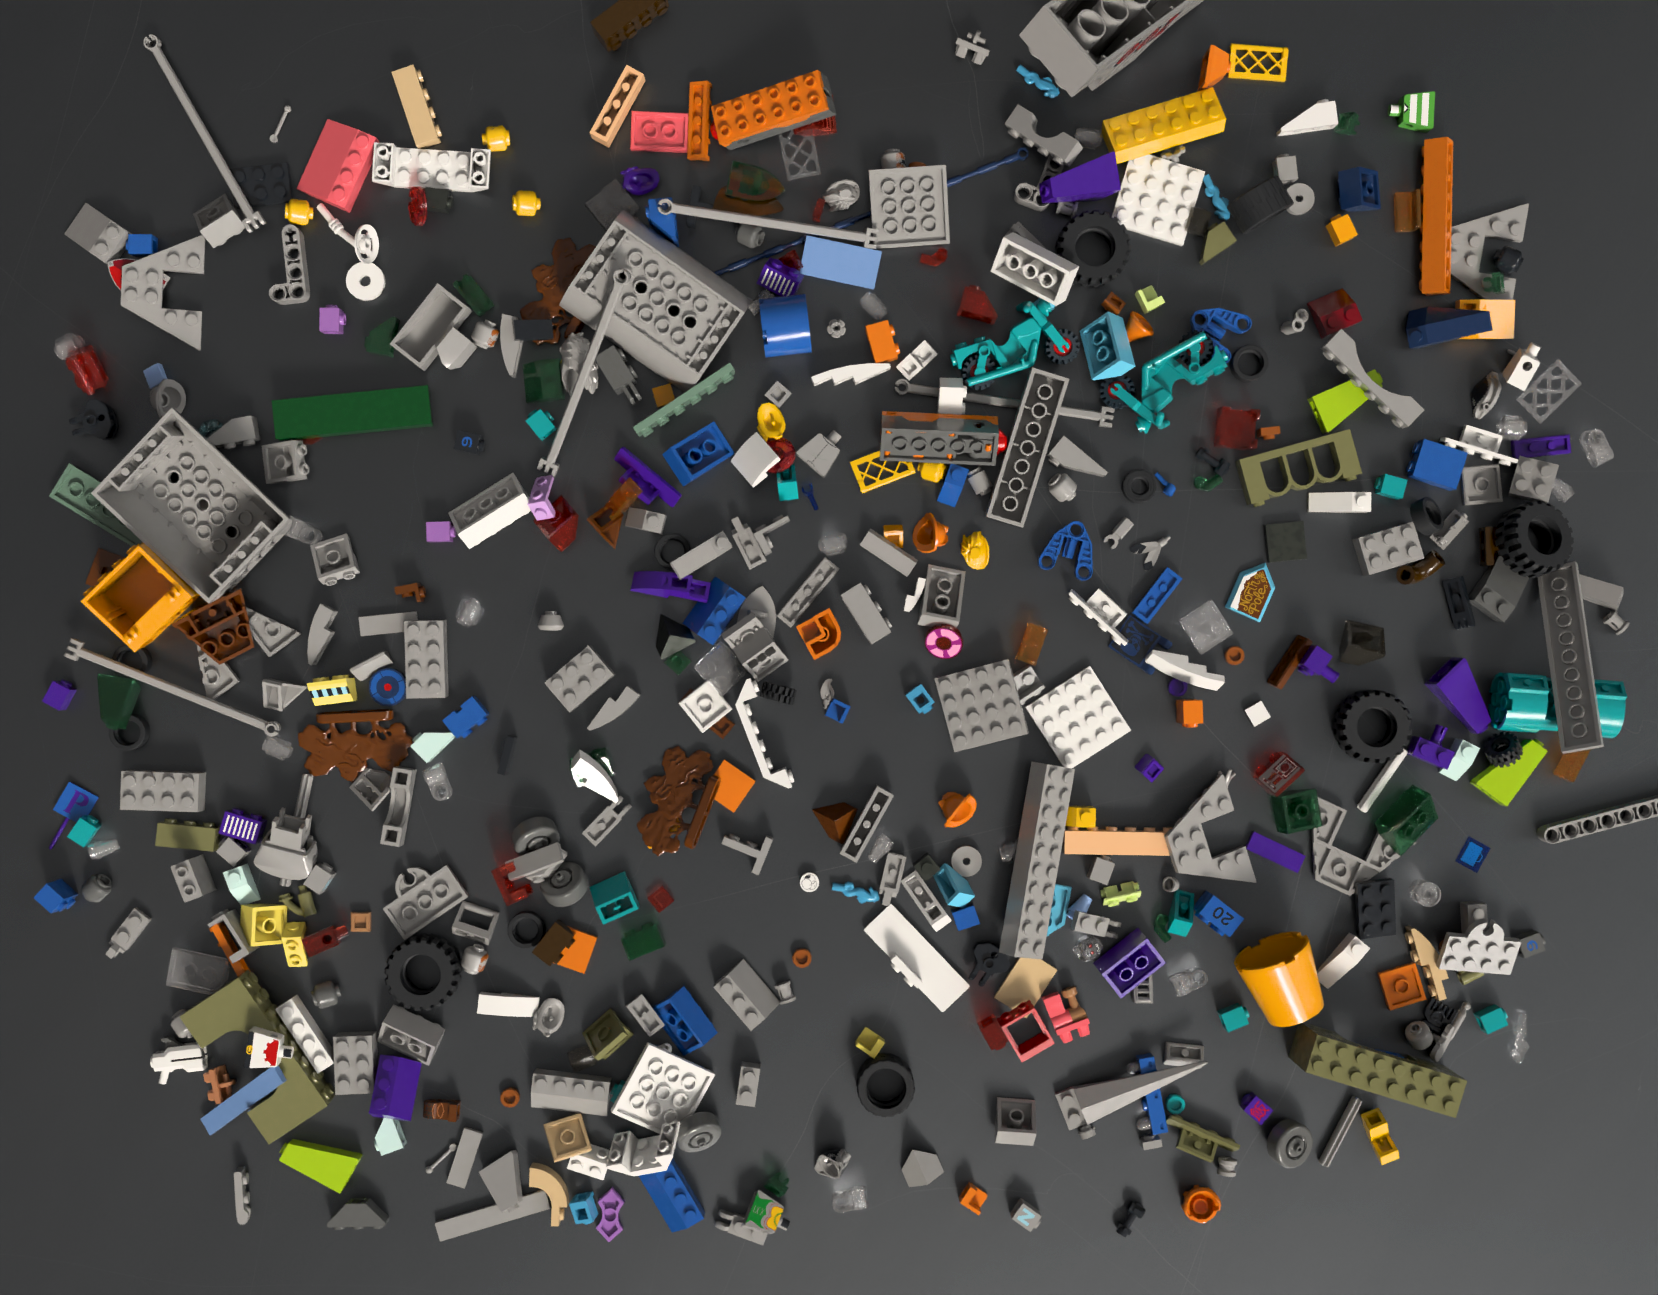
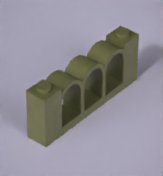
[1235,429,1362,507]

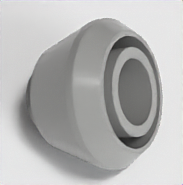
[538,611,564,631]

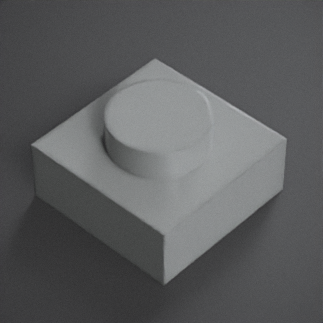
[765,381,792,408]
[1139,1133,1163,1150]

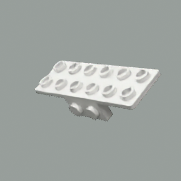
[864,904,970,1012]

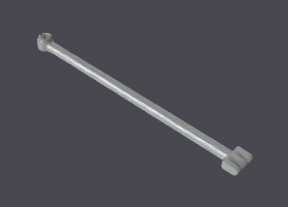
[143,34,266,233]
[657,198,879,249]
[537,268,630,477]
[894,379,1115,428]
[64,638,281,736]

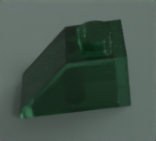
[364,317,400,358]

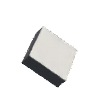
[1244,701,1271,727]

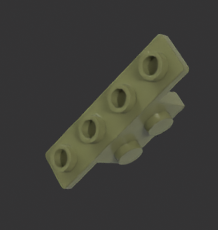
[1166,1114,1240,1163]

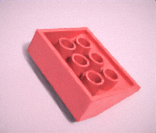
[296,119,380,213]

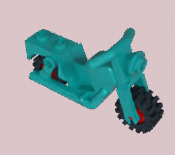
[950,298,1080,390]
[1100,330,1229,434]

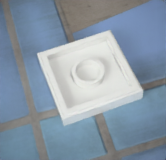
[679,679,732,733]

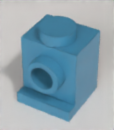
[905,684,935,714]
[569,1191,598,1225]

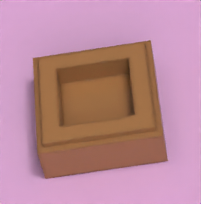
[351,912,372,932]

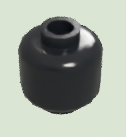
[1492,245,1524,274]

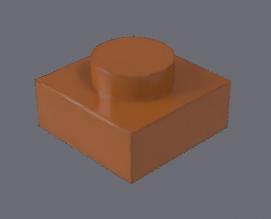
[1101,291,1126,315]
[1256,426,1280,440]

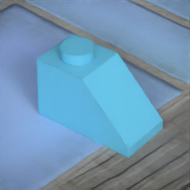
[933,863,975,908]

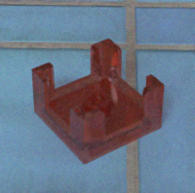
[1214,406,1260,450]
[491,861,534,906]

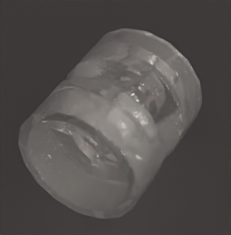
[1408,879,1441,907]

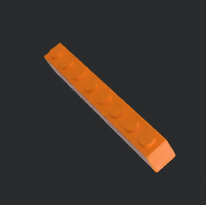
[1419,137,1453,296]

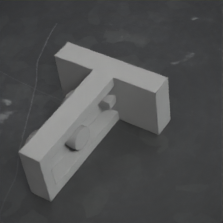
[722,834,773,875]

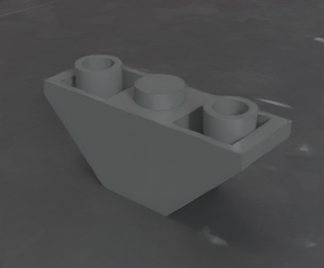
[327,1198,389,1230]

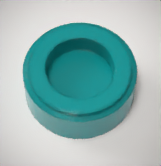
[1165,1094,1185,1114]

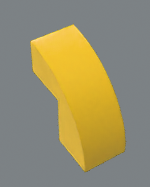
[1361,1108,1399,1165]

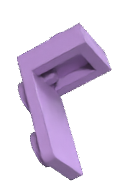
[527,475,556,521]

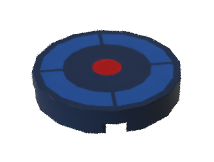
[369,668,406,706]

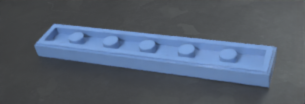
[201,1066,287,1135]

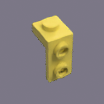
[281,922,308,967]

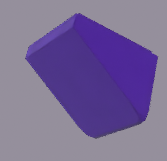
[1135,754,1164,783]

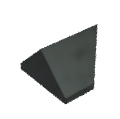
[656,614,696,659]

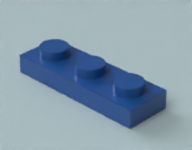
[1131,567,1183,624]

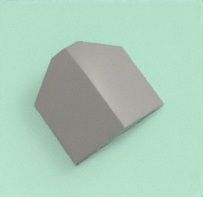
[435,326,477,370]
[349,768,391,811]

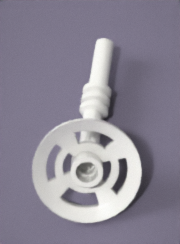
[317,203,379,264]

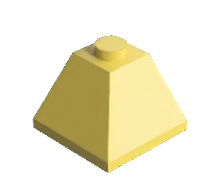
[240,904,288,946]

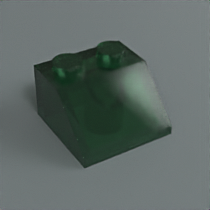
[523,358,565,403]
[1271,788,1322,834]

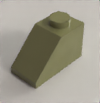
[1199,222,1237,265]

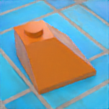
[1197,45,1231,92]

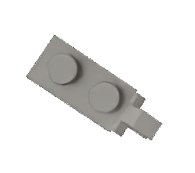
[731,516,766,570]
[879,851,907,906]
[105,907,151,959]

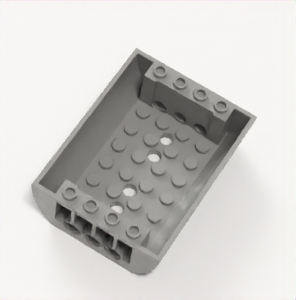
[559,209,752,393]

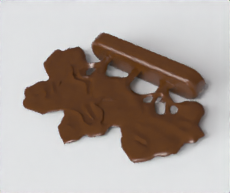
[520,238,596,345]
[298,709,413,783]
[637,746,721,856]

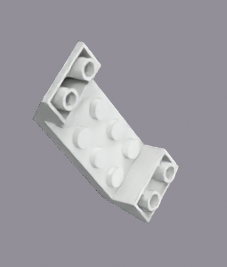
[372,142,491,192]
[735,678,794,789]

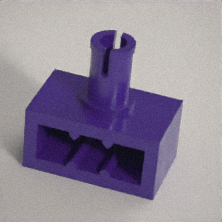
[1297,645,1340,683]
[1407,724,1455,770]

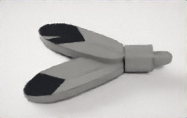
[1130,536,1171,571]

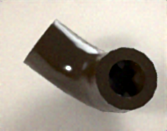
[1396,550,1445,585]

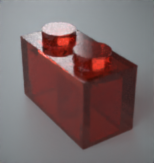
[977,1014,1008,1050]

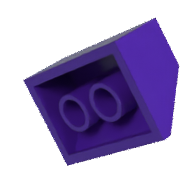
[1093,928,1166,998]
[369,1054,422,1121]

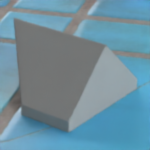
[262,678,307,711]
[901,1150,944,1187]

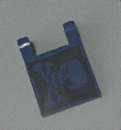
[1108,615,1172,675]

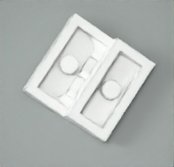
[731,432,780,488]

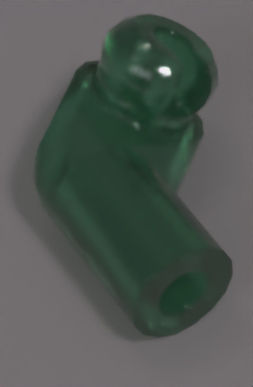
[1194,474,1223,492]
[1154,914,1172,943]

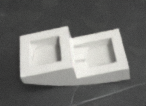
[896,340,938,381]

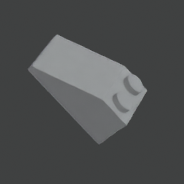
[64,203,132,264]
[917,564,966,632]

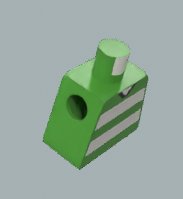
[1388,91,1435,133]

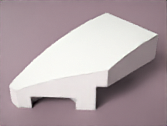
[904,577,926,612]

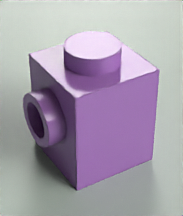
[319,305,346,334]

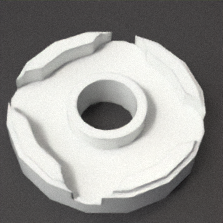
[346,262,386,301]

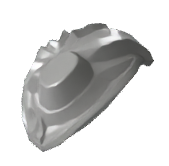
[822,179,860,212]
[533,998,565,1037]

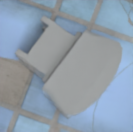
[253,808,318,880]

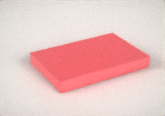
[630,111,689,153]

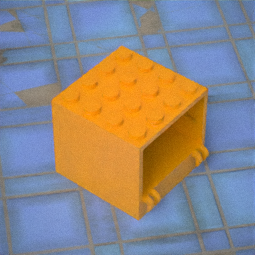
[81,542,200,652]

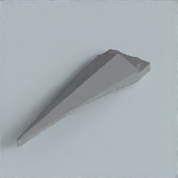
[1055,1060,1208,1130]

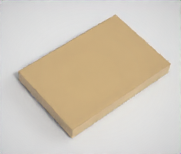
[994,957,1057,1018]

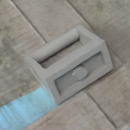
[452,900,500,945]

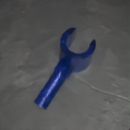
[802,483,819,510]

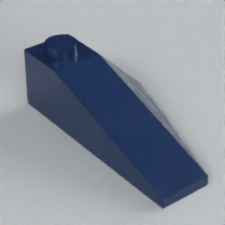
[1406,307,1493,349]

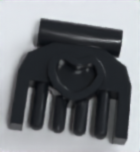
[1421,997,1457,1036]

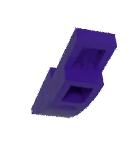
[630,571,711,603]

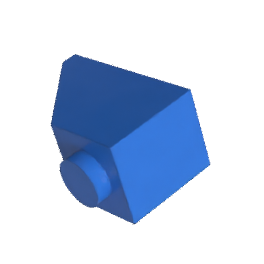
[937,464,969,507]

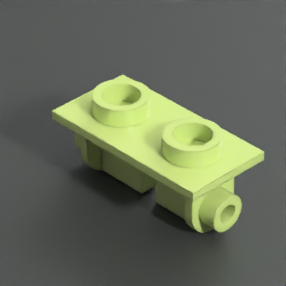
[1100,881,1141,907]

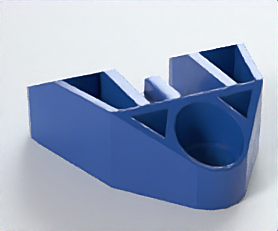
[1190,308,1252,363]
[1037,521,1093,581]

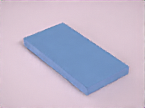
[800,235,882,289]

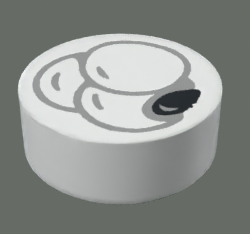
[800,872,819,892]

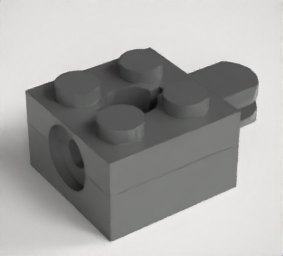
[595,345,642,405]

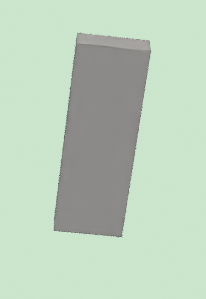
[860,528,918,577]
[358,611,418,636]
[505,842,564,881]
[446,1127,483,1189]

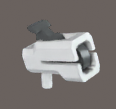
[150,1035,208,1084]

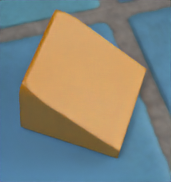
[883,525,903,548]

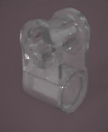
[1580,429,1614,467]
[285,516,323,545]
[422,762,453,801]
[1168,967,1208,997]
[831,1185,869,1213]

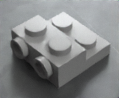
[262,440,309,484]
[310,533,360,586]

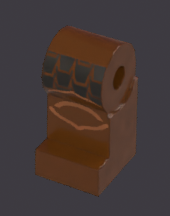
[423,1099,461,1122]

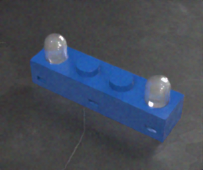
[1126,1053,1168,1135]

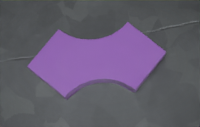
[596,1187,625,1242]

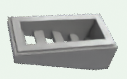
[1132,975,1153,1003]

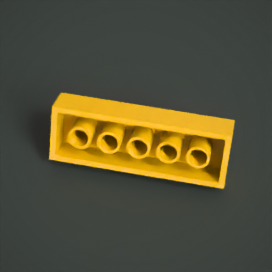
[1102,87,1226,164]

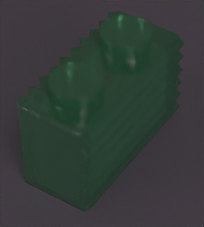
[620,922,666,961]

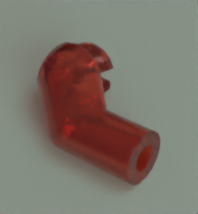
[920,248,948,267]

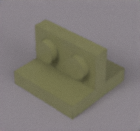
[582,1008,634,1061]

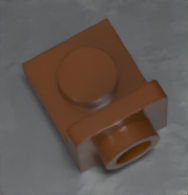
[394,583,426,602]

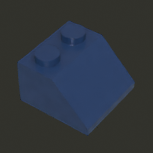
[1337,167,1381,212]

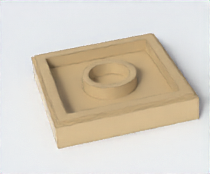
[543,1113,592,1163]

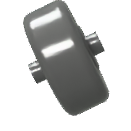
[511,816,560,856]
[540,862,588,907]
[676,1112,722,1152]
[1267,1119,1313,1168]

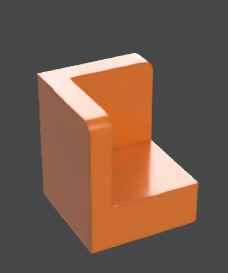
[959,1182,988,1215]

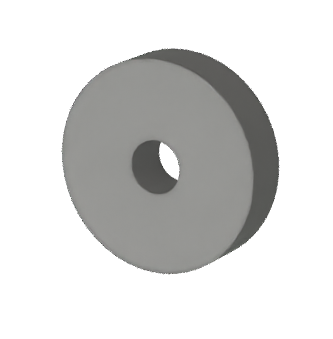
[1287,183,1315,215]
[951,845,982,877]

